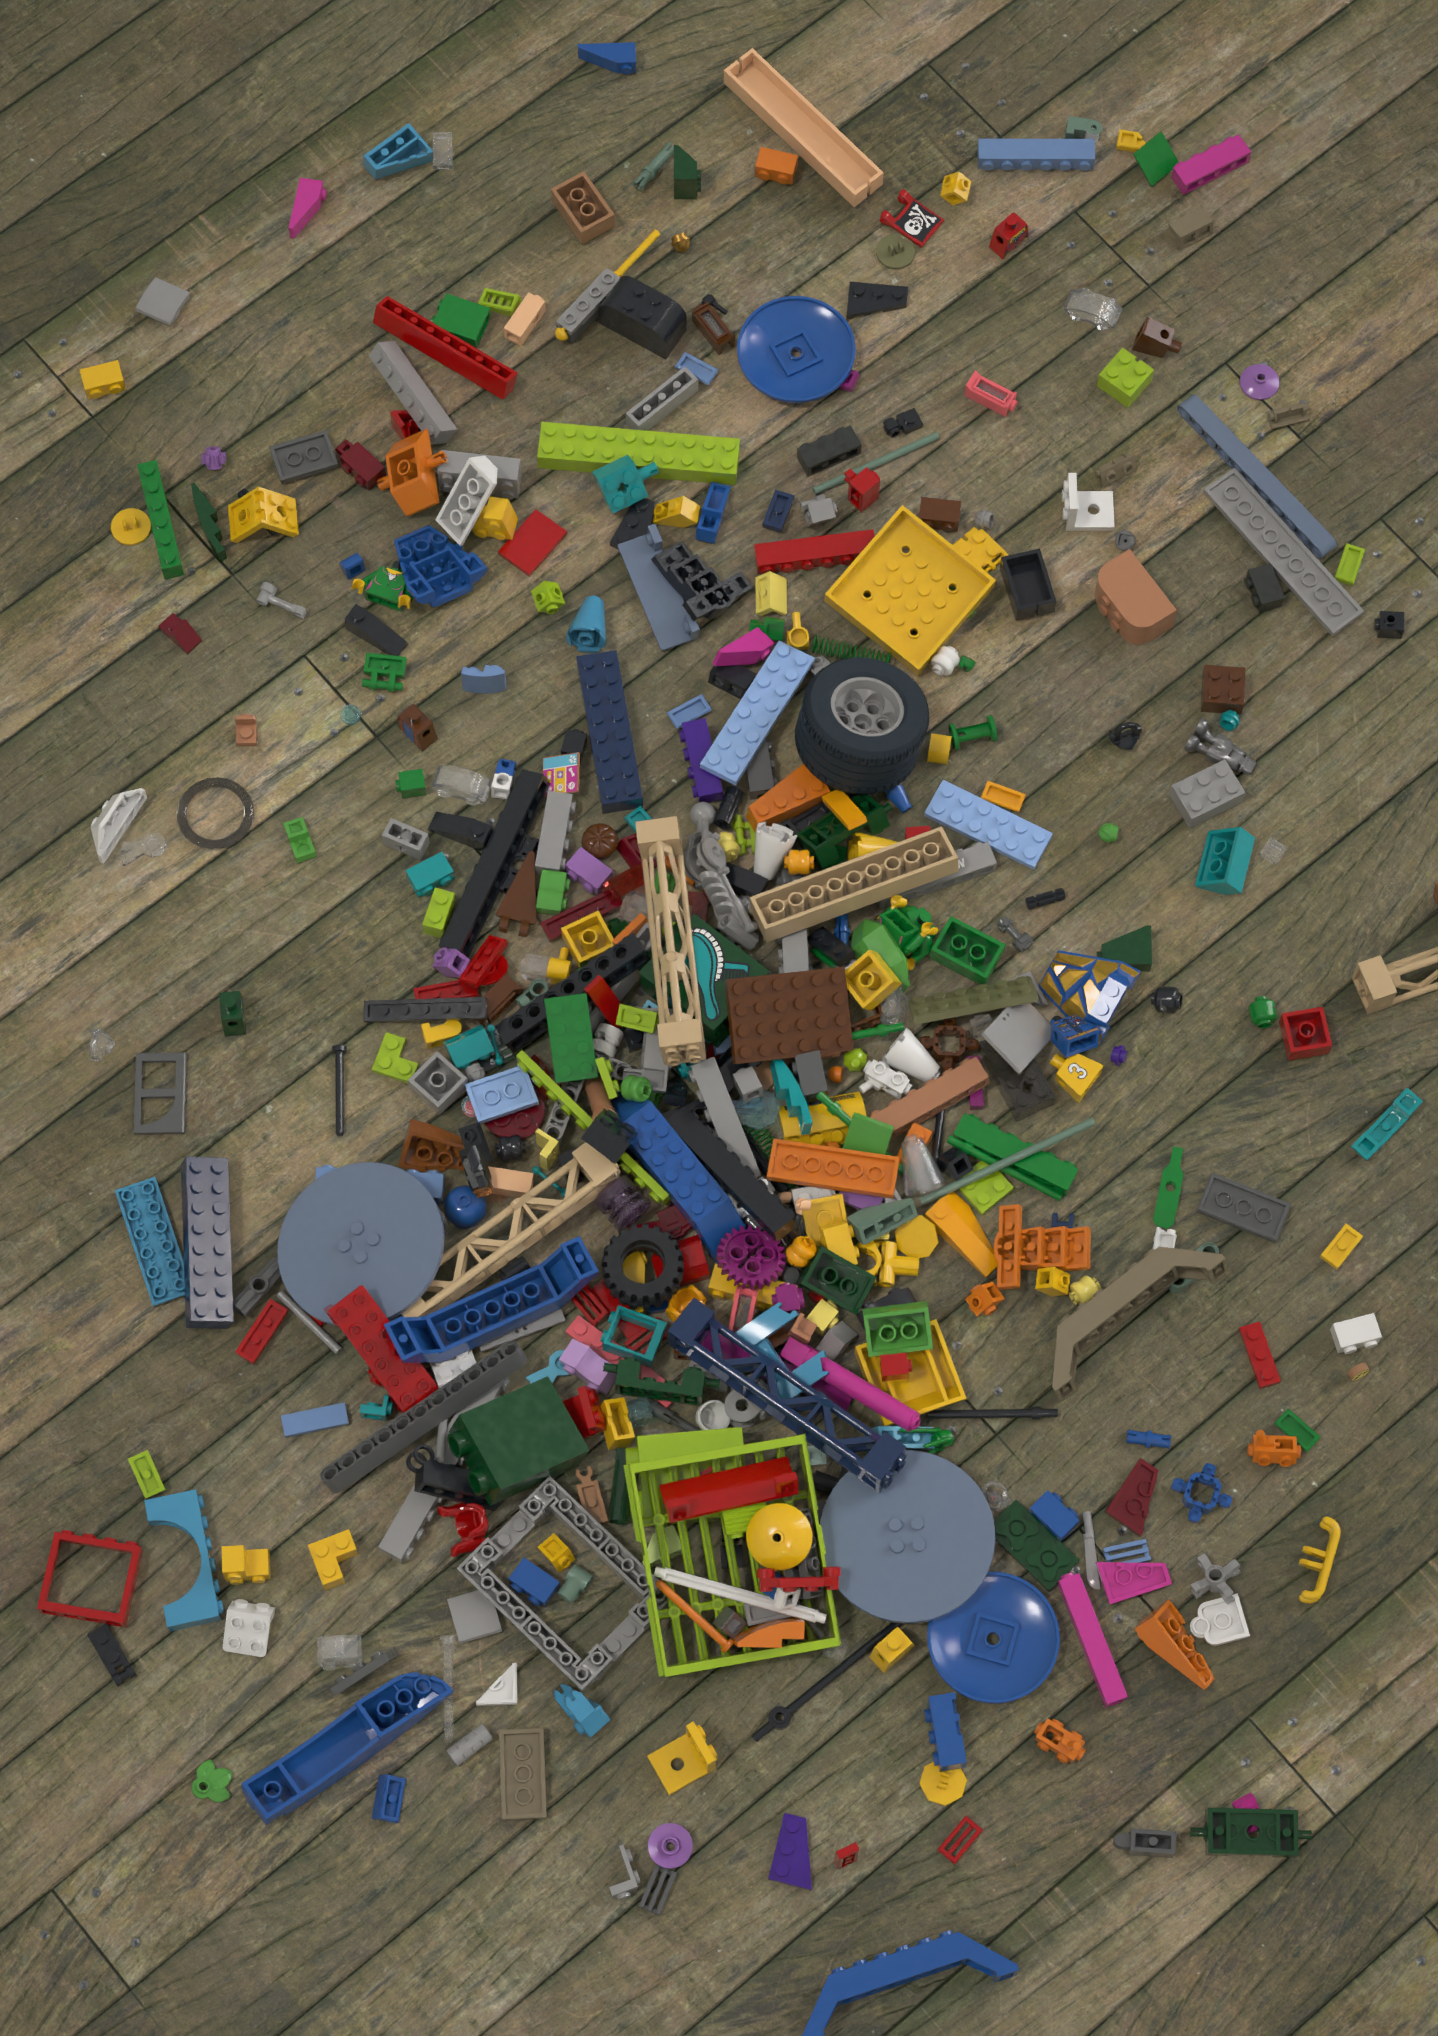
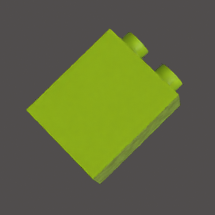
[625,1427,746,1527]

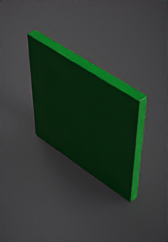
[1133,131,1179,186]

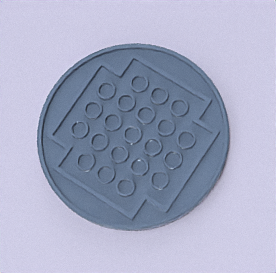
[277,1162,445,1326]
[820,1450,995,1624]

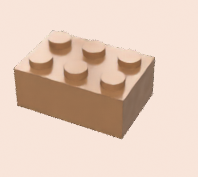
[551,171,615,244]

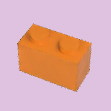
[755,147,798,185]

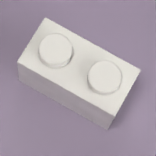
[1330,1313,1382,1354]

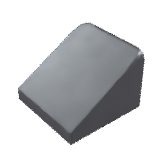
[713,1606,747,1639]

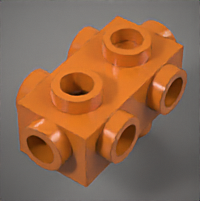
[1247,1430,1301,1467]
[1033,1718,1086,1764]

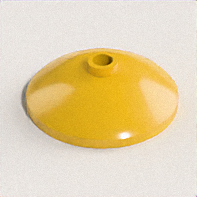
[746,1503,813,1570]

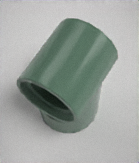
[515,979,549,1008]
[557,1564,594,1604]

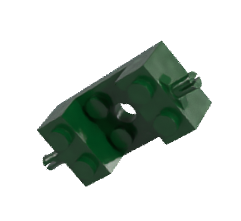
[795,794,893,869]
[603,1357,720,1406]
[1190,1808,1312,1858]

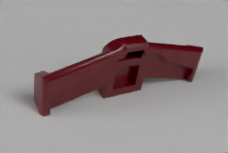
[627,1204,693,1240]

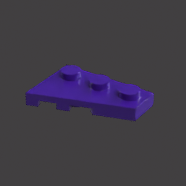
[768,1813,812,1891]

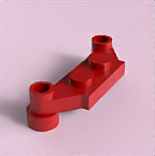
[757,1566,841,1592]

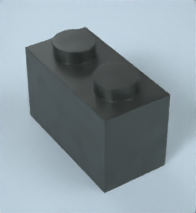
[1244,563,1285,613]

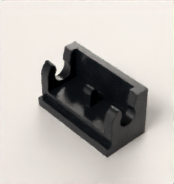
[708,665,756,699]

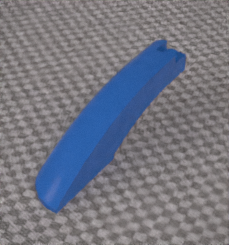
[241,1672,454,1825]

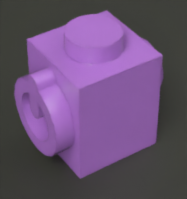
[432,947,470,977]

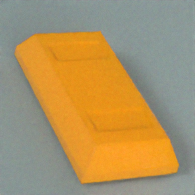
[981,780,1026,813]

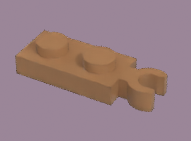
[576,1466,608,1525]

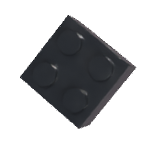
[581,1108,638,1164]

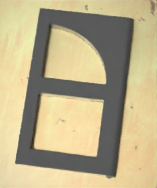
[134,1052,187,1135]

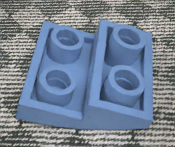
[461,665,507,694]

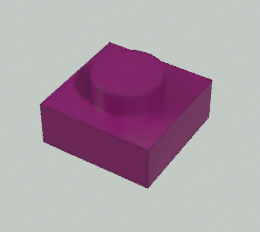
[839,370,860,392]

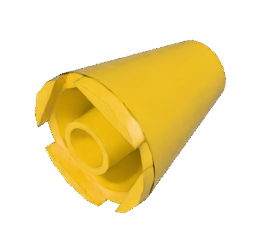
[847,832,898,861]

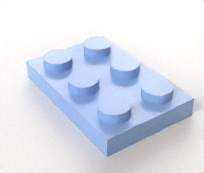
[465,1066,539,1124]

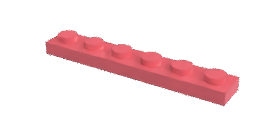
[565,1315,673,1409]

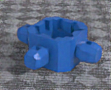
[1171,1463,1232,1523]

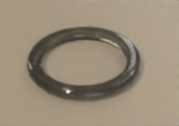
[176,777,254,849]

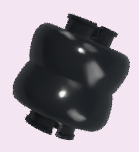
[495,1134,526,1162]

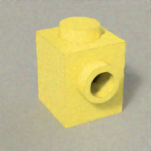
[806,1299,839,1337]

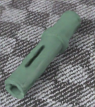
[632,142,674,191]

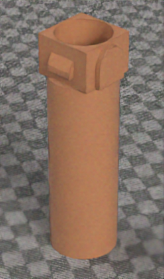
[584,1076,619,1121]

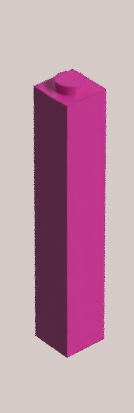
[1057,1572,1128,1708]

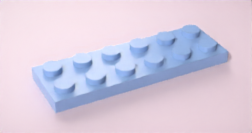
[924,780,1053,870]

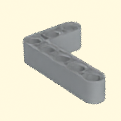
[544,1052,632,1146]

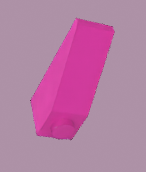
[289,178,327,239]
[712,627,774,666]

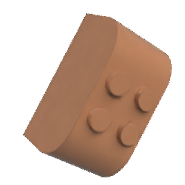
[1094,549,1177,645]

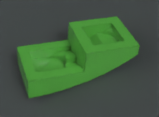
[283,817,317,863]

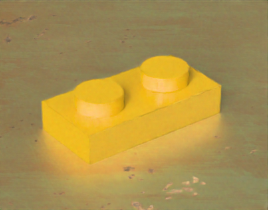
[1320,1223,1363,1270]

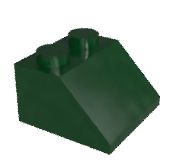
[674,145,701,199]

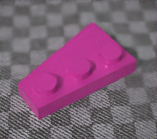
[1095,1562,1172,1604]

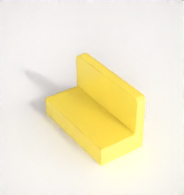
[755,571,787,616]
[535,1128,560,1171]

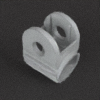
[725,1372,769,1429]

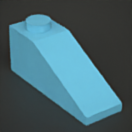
[866,1426,935,1452]

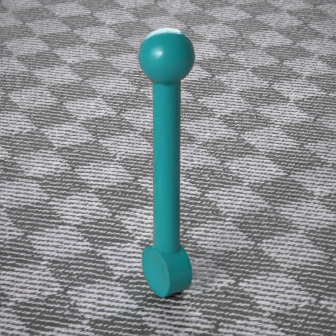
[487,1024,503,1065]
[532,1166,566,1197]

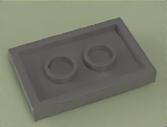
[269,430,338,484]

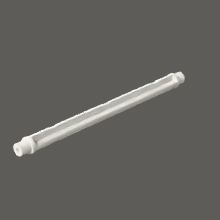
[653,1566,827,1624]

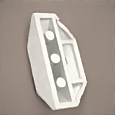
[91,788,147,864]

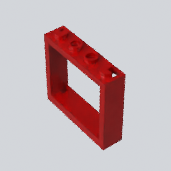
[37,1530,143,1628]

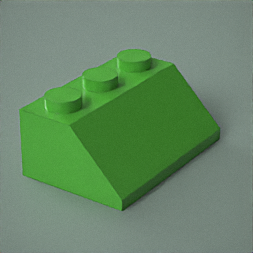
[862,1301,933,1357]

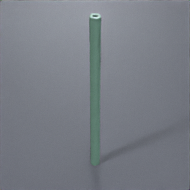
[813,432,939,495]

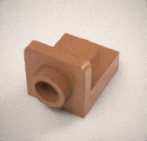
[235,713,257,746]

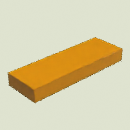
[822,789,867,830]

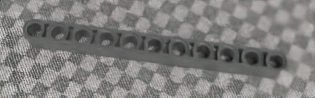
[320,1340,527,1493]

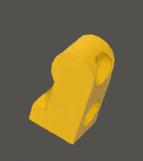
[421,1020,462,1050]

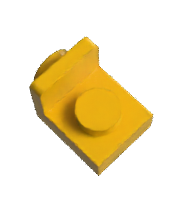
[537,1533,575,1573]

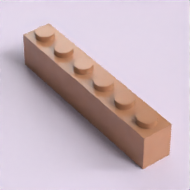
[869,1057,990,1140]

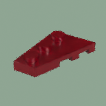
[1105,1458,1158,1537]

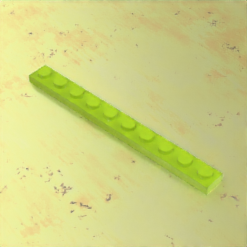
[516,1050,670,1206]

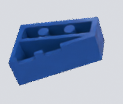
[924,1692,967,1772]

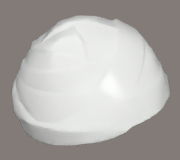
[696,1400,730,1430]

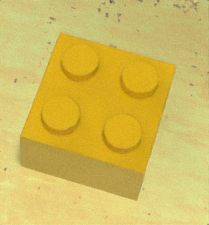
[561,911,614,968]
[845,950,902,1011]

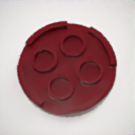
[485,1087,545,1140]

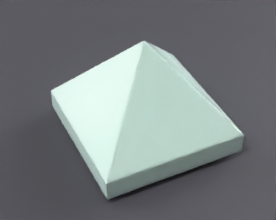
[808,1446,827,1465]

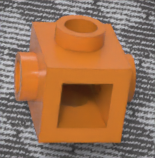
[965,1282,1005,1316]

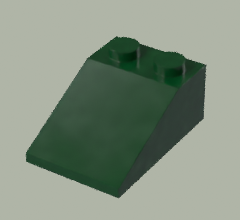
[796,1246,877,1315]

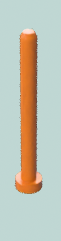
[655,1580,734,1653]

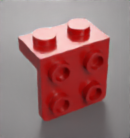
[562,1386,607,1439]

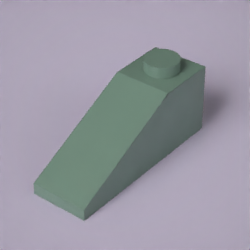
[846,1198,918,1246]

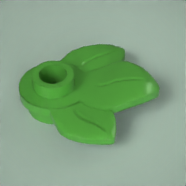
[191,1760,233,1802]

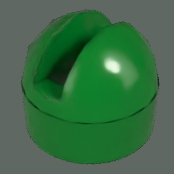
[958,655,976,672]

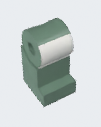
[1065,116,1103,142]

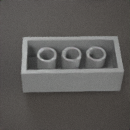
[437,450,522,499]

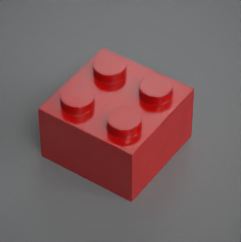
[1279,1007,1332,1061]

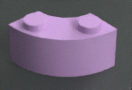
[559,1339,617,1395]

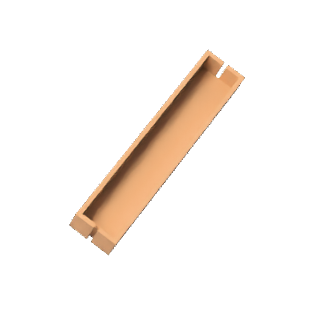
[724,48,884,207]

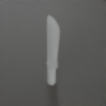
[1082,1511,1101,1589]

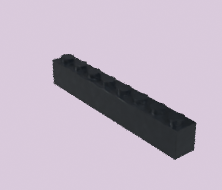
[666,1106,796,1242]

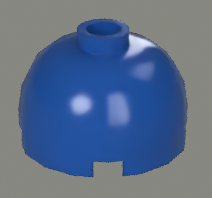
[444,1185,487,1229]

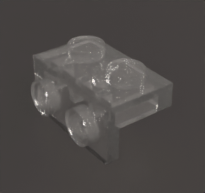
[880,982,909,1033]

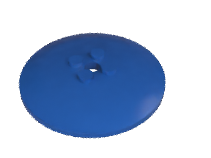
[737,296,856,403]
[927,1572,1060,1704]

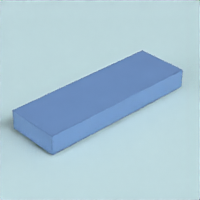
[281,1402,349,1438]

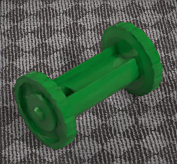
[948,715,997,750]

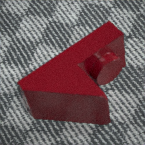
[158,613,202,655]

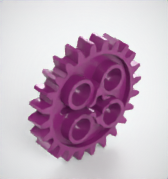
[716,1225,786,1290]

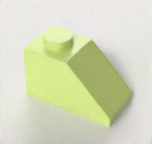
[642,1525,682,1568]

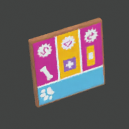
[543,752,580,798]

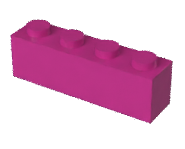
[1171,134,1251,195]

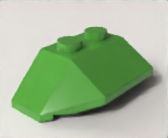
[851,919,910,998]

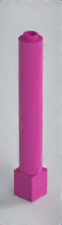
[780,1337,921,1432]

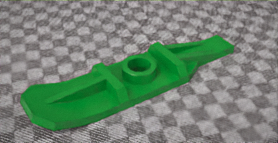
[1153,1146,1184,1229]

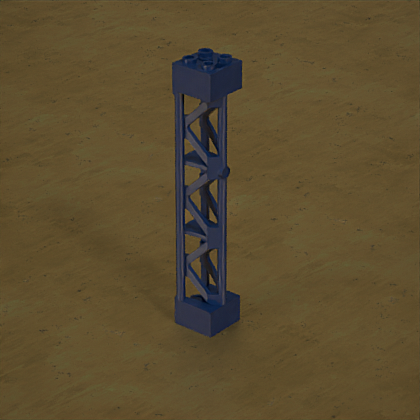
[668,1298,907,1493]

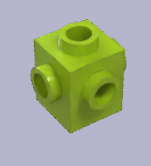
[531,581,565,614]

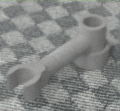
[256,582,307,619]

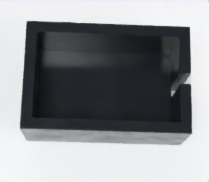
[1000,548,1057,621]

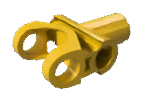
[857,1240,919,1288]

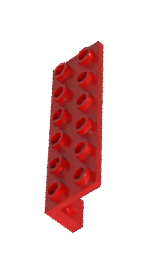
[323,1285,438,1414]
[660,1457,799,1523]

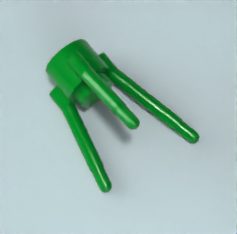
[900,1427,954,1454]

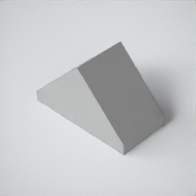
[816,1321,858,1361]

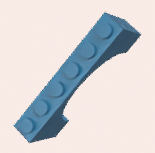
[144,1489,224,1632]

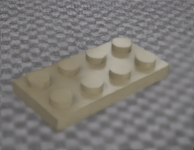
[499,1728,547,1821]

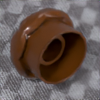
[581,823,618,859]

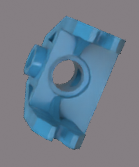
[553,1684,610,1738]

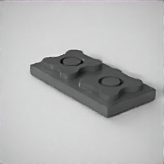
[1196,1173,1291,1243]

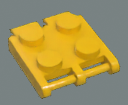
[953,527,1008,573]

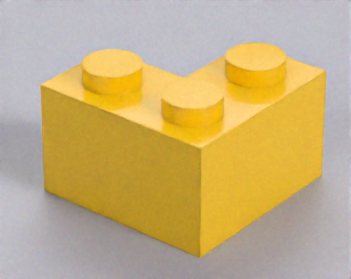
[472,497,518,540]
[308,1529,358,1591]
[221,1545,271,1585]

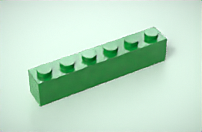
[137,460,184,580]
[953,1113,1078,1197]

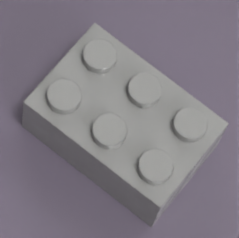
[1169,760,1245,828]

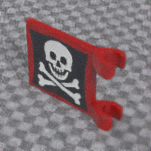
[879,189,944,248]

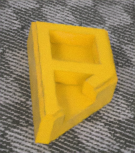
[1116,129,1145,152]

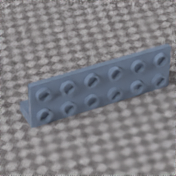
[618,524,700,651]

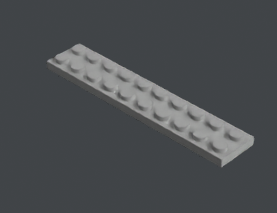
[1203,468,1364,637]

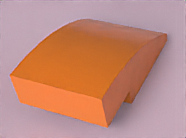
[733,1617,805,1648]

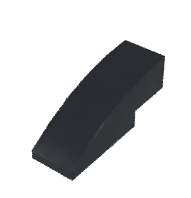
[725,862,768,897]

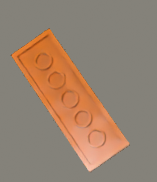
[767,1139,900,1199]

